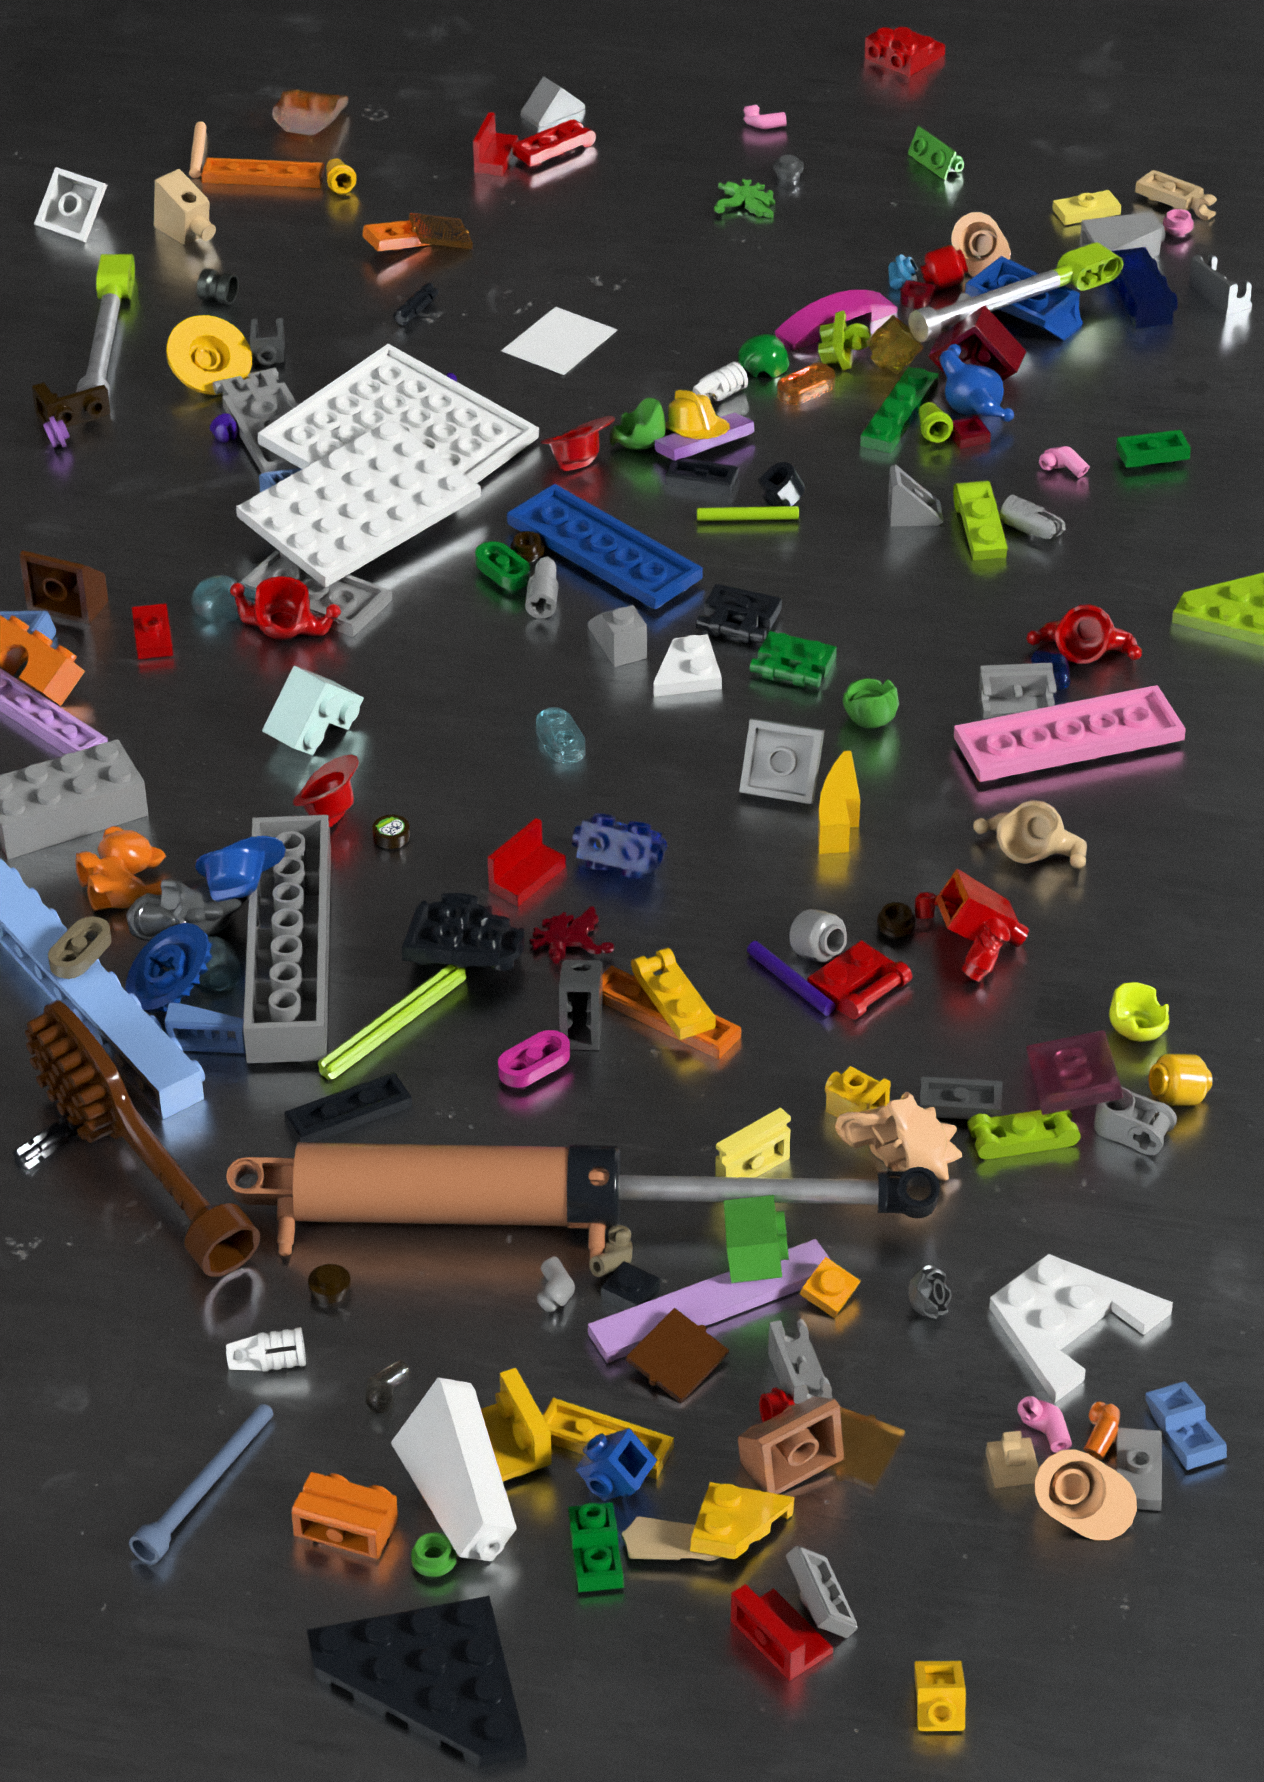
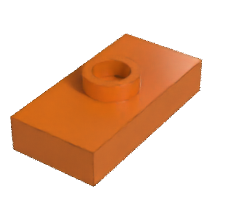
[362,220,432,251]

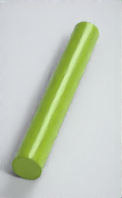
[697,506,799,521]

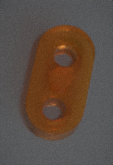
[777,363,835,405]

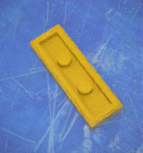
[543,1397,674,1479]

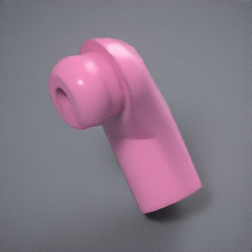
[743,105,786,130]

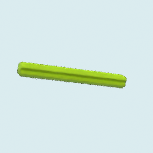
[318,964,467,1080]

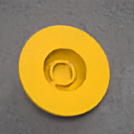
[166,315,252,395]

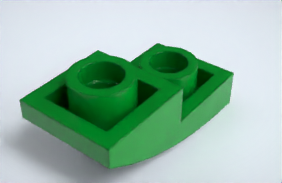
[568,1502,624,1592]

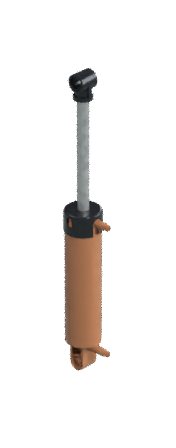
[226,1142,940,1259]

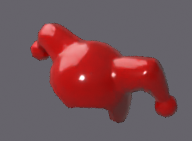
[230,576,341,640]
[1026,604,1142,664]

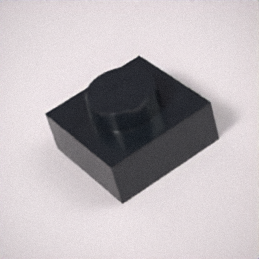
[601,1261,660,1310]

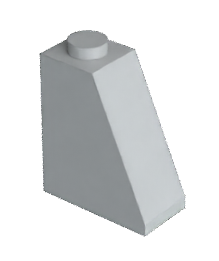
[1079,211,1165,271]

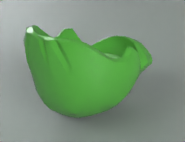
[609,398,666,450]
[842,678,899,729]

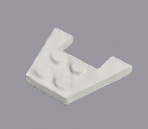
[989,1254,1173,1403]

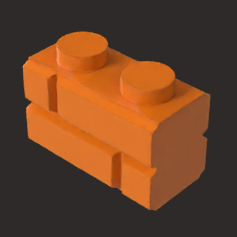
[291,1472,398,1559]

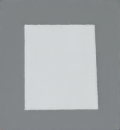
[501,307,617,375]

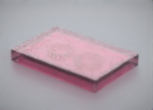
[1026,1030,1123,1115]

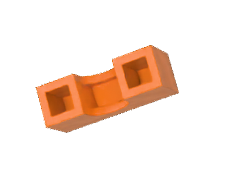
[0,615,85,706]

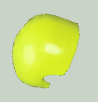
[1109,982,1169,1042]

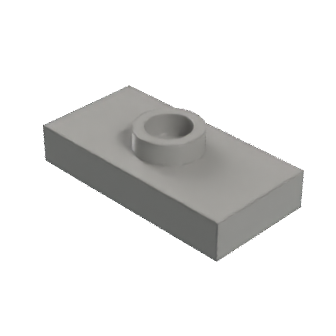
[1116,1428,1162,1511]
[785,1546,858,1638]

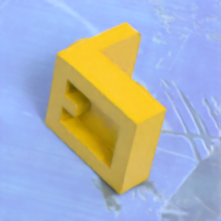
[914,1661,966,1731]

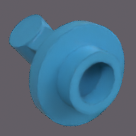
[888,254,919,290]

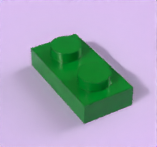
[1116,430,1191,467]

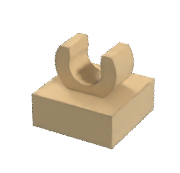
[986,1431,1039,1488]

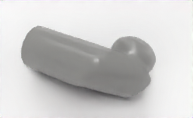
[537,1257,575,1312]

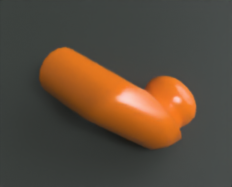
[1083,1401,1120,1460]

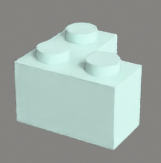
[262,666,364,755]

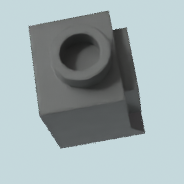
[250,318,285,365]

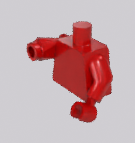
[915,869,1029,982]

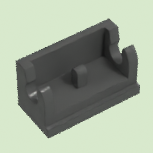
[1189,253,1252,316]

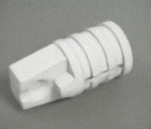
[692,362,748,402]
[226,1327,306,1372]

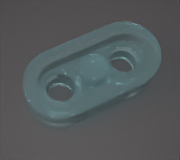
[536,707,586,764]

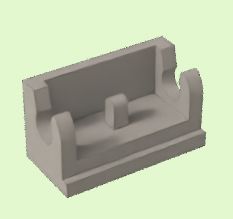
[978,663,1056,719]
[768,1319,833,1404]

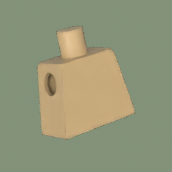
[154,169,216,245]

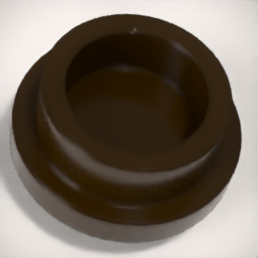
[510,531,545,562]
[877,902,916,937]
[308,1264,351,1304]

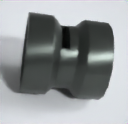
[197,268,239,305]

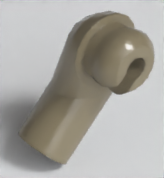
[589,1225,632,1277]

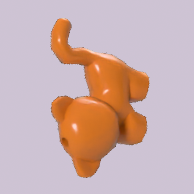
[75,826,166,912]

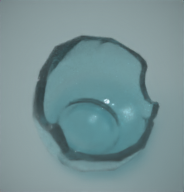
[190,575,246,623]

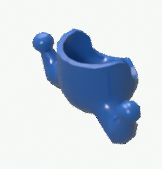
[939,344,1014,422]

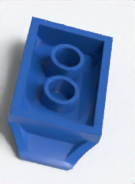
[965,256,1083,341]

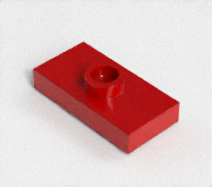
[132,603,173,660]

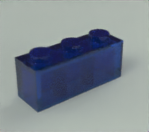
[1110,247,1178,329]

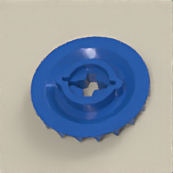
[126,923,212,1015]

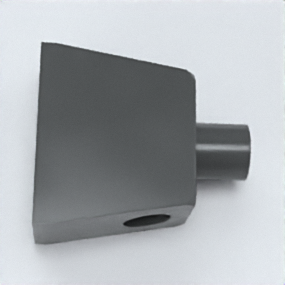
[559,960,603,1050]

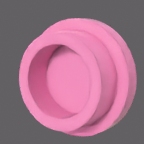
[1163,209,1194,236]

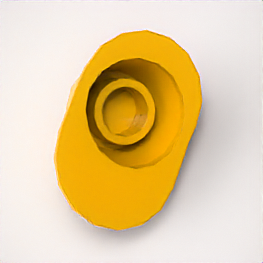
[665,389,730,439]

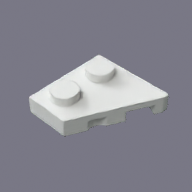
[653,634,722,697]

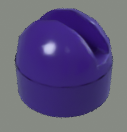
[210,414,239,443]

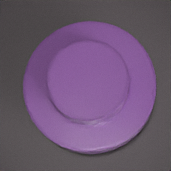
[43,416,70,448]

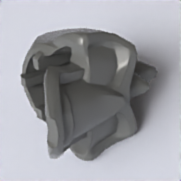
[126,878,247,942]

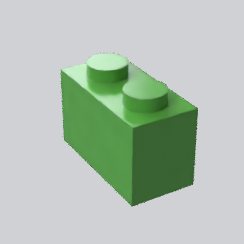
[724,1195,789,1283]

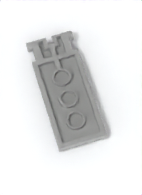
[213,368,299,473]

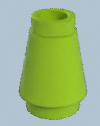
[919,402,953,443]

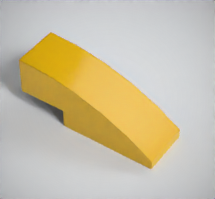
[818,751,860,854]

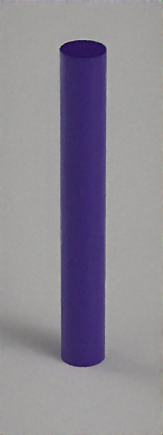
[747,941,836,1016]

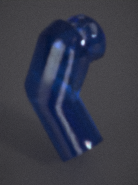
[1031,651,1071,691]

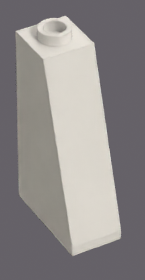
[391,1377,517,1561]

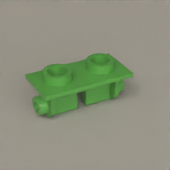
[907,126,964,180]

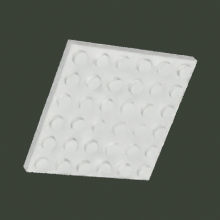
[258,344,539,483]

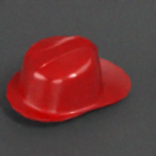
[541,416,615,471]
[293,754,359,828]

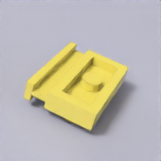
[715,1107,791,1177]

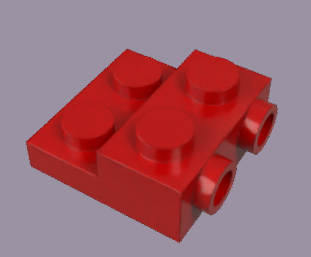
[865,26,945,77]

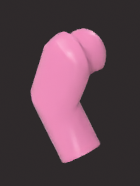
[1039,446,1090,478]
[1017,1396,1072,1453]

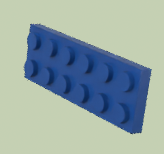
[507,484,703,609]

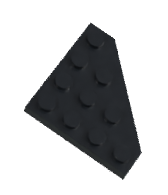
[307,1596,527,1767]

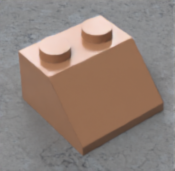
[737,1396,844,1494]

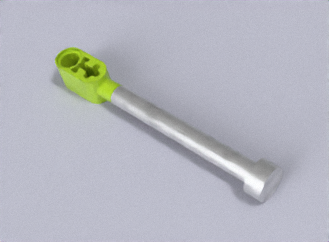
[908,242,1123,342]
[76,254,135,395]

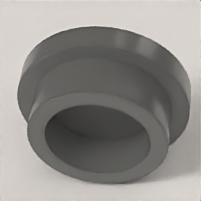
[773,155,803,181]

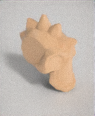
[835,1092,962,1181]

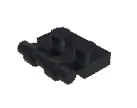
[696,584,782,644]

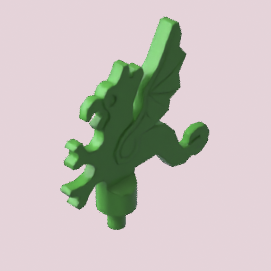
[714,179,775,218]

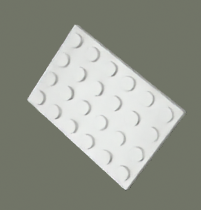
[236,419,481,588]

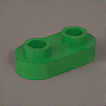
[475,541,531,591]

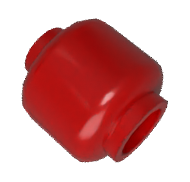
[920,245,969,290]

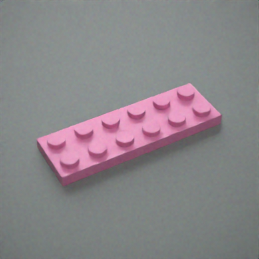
[953,685,1186,782]

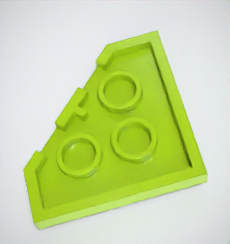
[1172,572,1264,647]

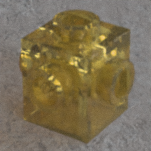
[866,315,924,375]

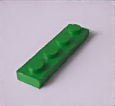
[860,367,938,454]

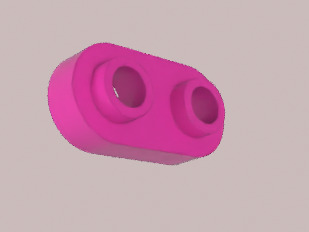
[498,1030,570,1087]

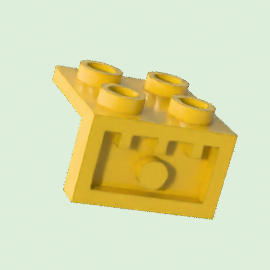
[481,1367,552,1482]

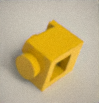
[825,1066,890,1118]

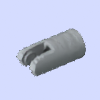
[999,495,1066,540]
[525,556,558,619]

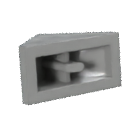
[521,76,585,128]
[888,464,943,527]

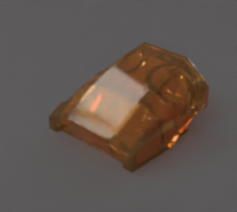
[272,89,348,135]

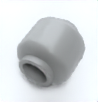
[789,909,847,963]

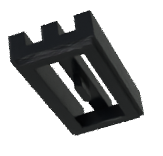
[665,458,738,495]

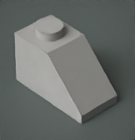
[588,605,647,667]

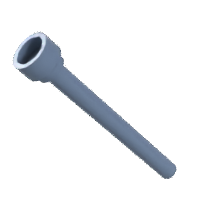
[129,1404,273,1565]

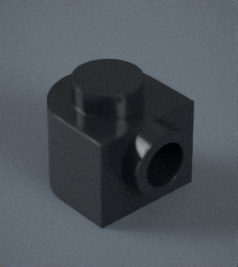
[757,462,805,507]

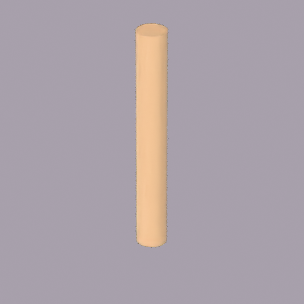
[189,122,207,179]

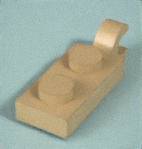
[1135,170,1217,220]

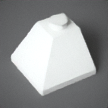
[34,167,107,242]

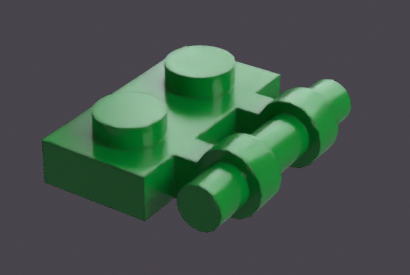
[750,631,837,688]

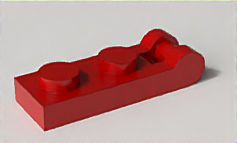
[512,119,596,166]

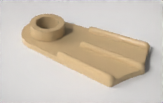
[622,1516,720,1561]

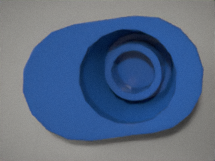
[195,836,286,902]

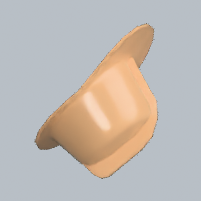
[952,212,1011,278]
[1034,1449,1137,1540]

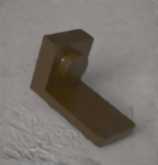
[32,382,110,428]

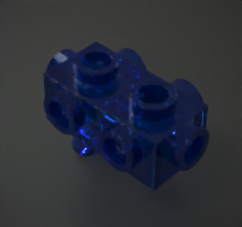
[572,813,667,879]

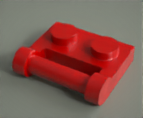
[807,940,913,1020]

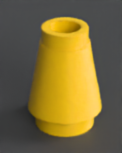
[326,158,357,194]

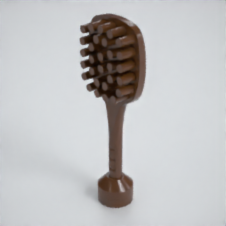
[25,1000,260,1277]

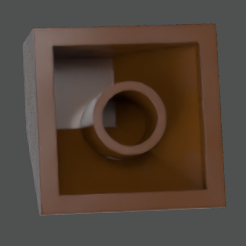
[19,550,108,625]

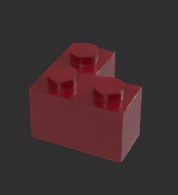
[928,305,1026,381]

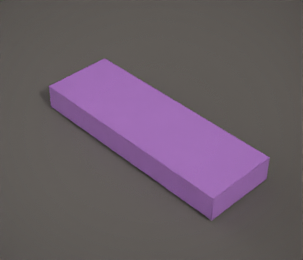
[654,412,754,461]

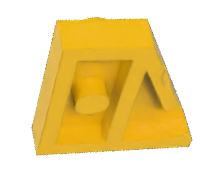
[690,1482,795,1559]

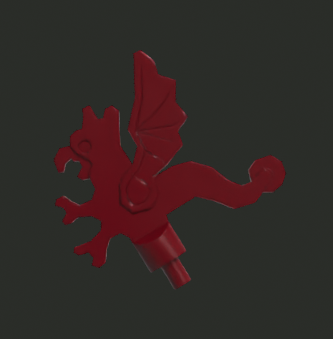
[529,906,614,964]

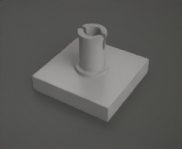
[739,718,825,804]

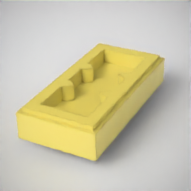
[1052,190,1121,225]

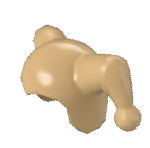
[973,800,1087,869]

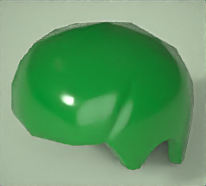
[737,334,790,378]

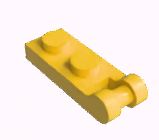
[631,947,716,1040]

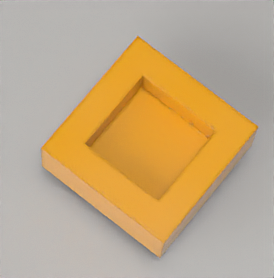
[800,1257,860,1319]

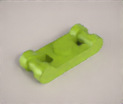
[967,1101,1081,1160]

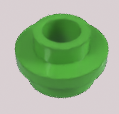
[411,1532,457,1577]

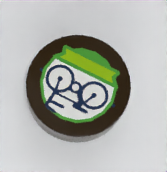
[372,814,410,849]

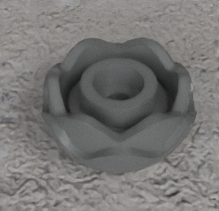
[908,1265,952,1319]

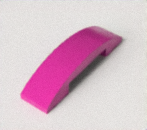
[775,289,897,351]

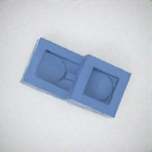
[1145,1381,1227,1470]

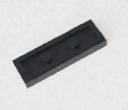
[284,1072,412,1143]

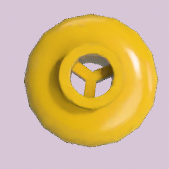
[1148,1054,1212,1106]

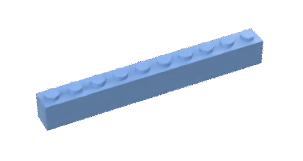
[0,858,205,1120]

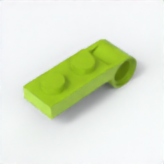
[953,480,1008,560]

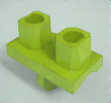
[818,310,871,371]

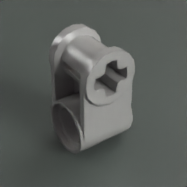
[1094,1086,1177,1155]

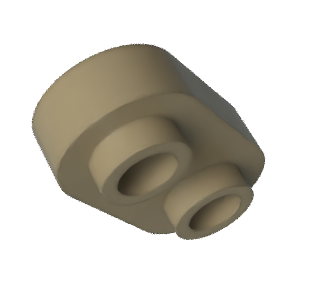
[48,916,112,979]

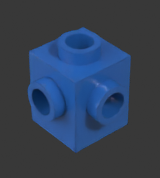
[575,1428,657,1501]

